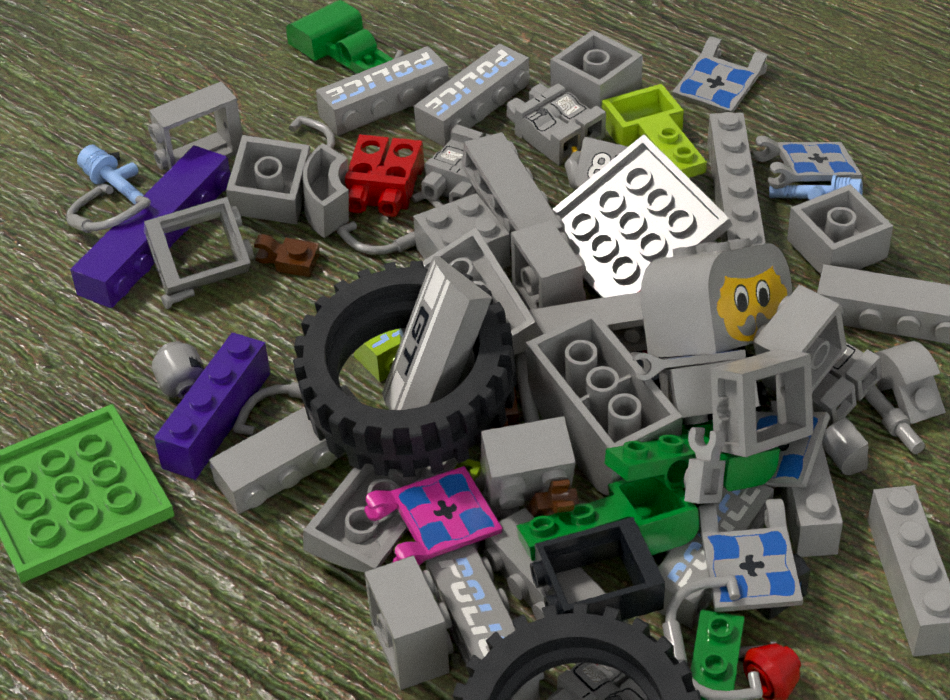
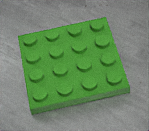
[0,404,175,583]

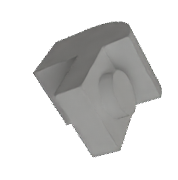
[874,341,946,424]

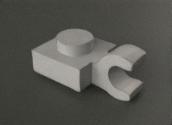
[684,427,726,504]

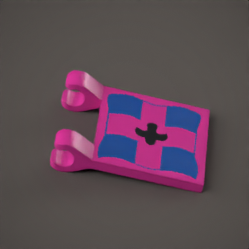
[364,466,503,565]

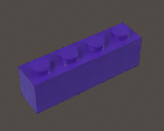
[154,332,271,480]

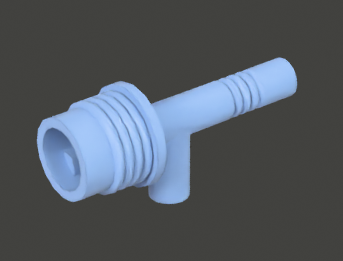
[77,144,144,205]
[769,175,863,200]

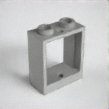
[148,82,243,172]
[144,197,254,296]
[711,349,813,457]

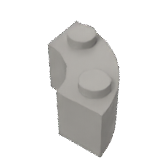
[303,143,349,238]

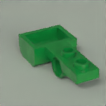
[286,0,393,74]
[604,419,780,491]
[516,477,699,561]
[691,610,744,700]

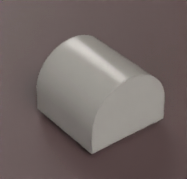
[822,417,868,475]

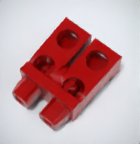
[345,134,425,217]

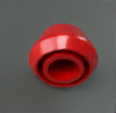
[743,643,801,700]

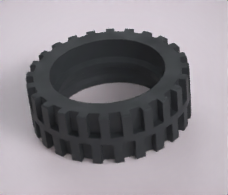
[293,261,517,477]
[452,603,701,700]

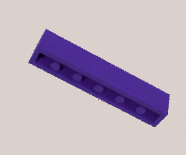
[70,145,231,309]

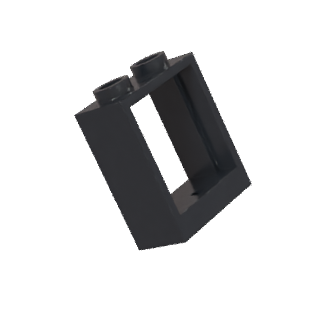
[530,517,665,621]

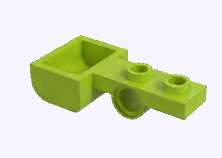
[602,84,707,178]

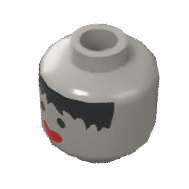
[151,341,205,399]

